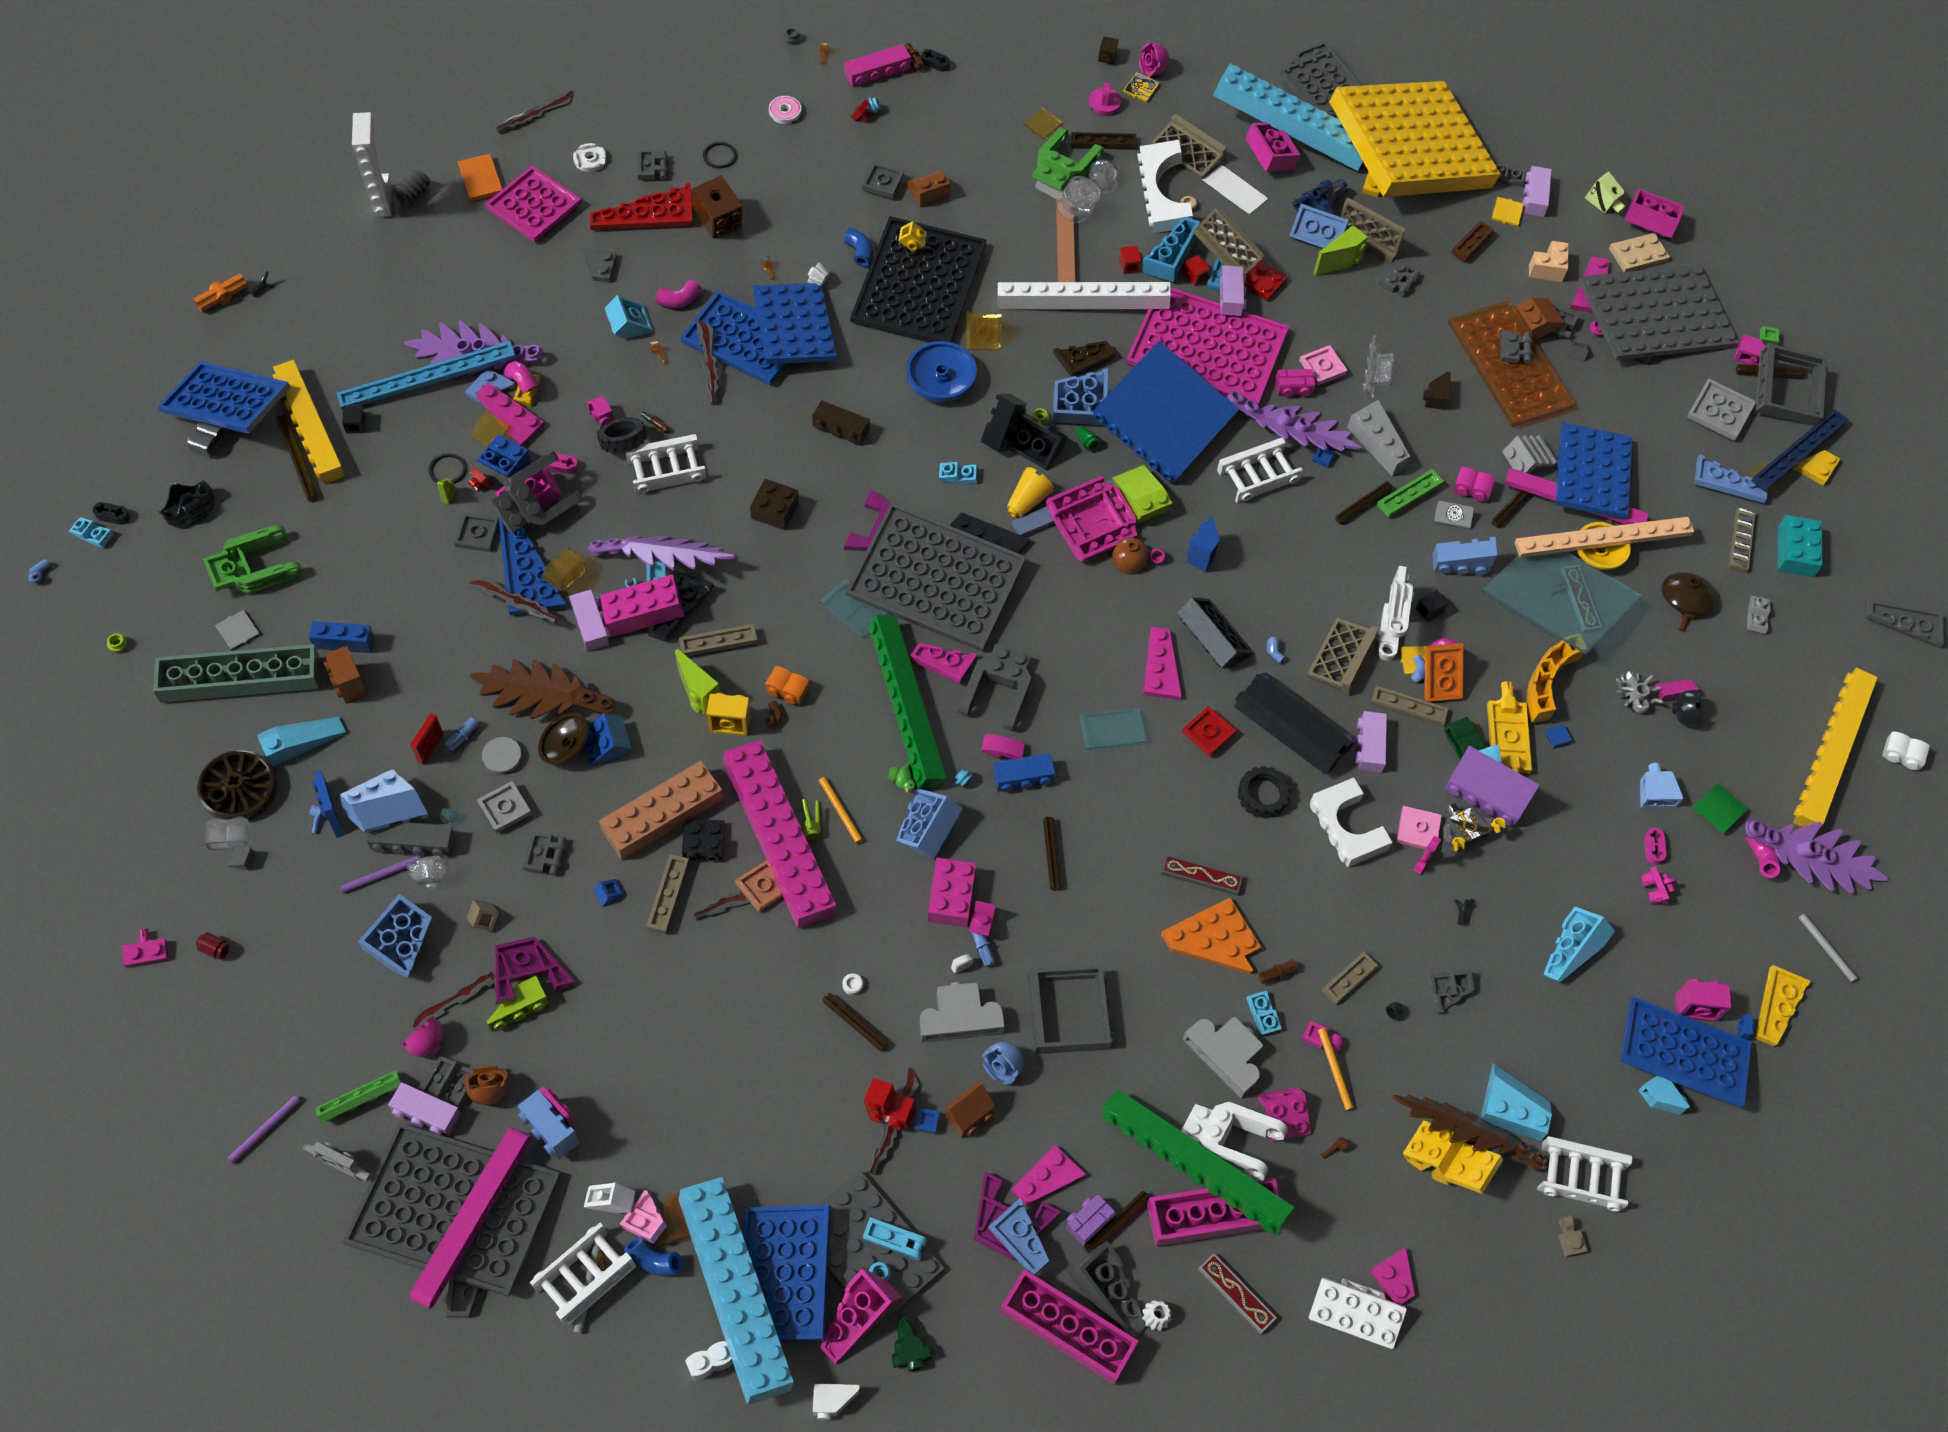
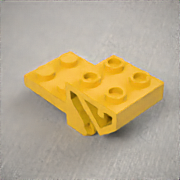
[1403,1120,1503,1194]

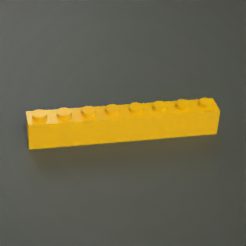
[272,359,345,484]

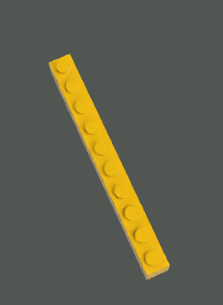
[1793,668,1878,829]

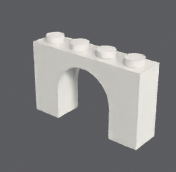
[1310,778,1392,868]

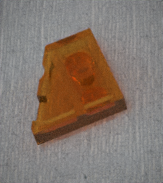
[657,1193,691,1247]

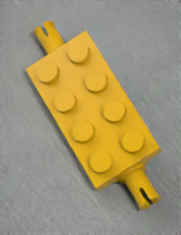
[1487,682,1532,774]

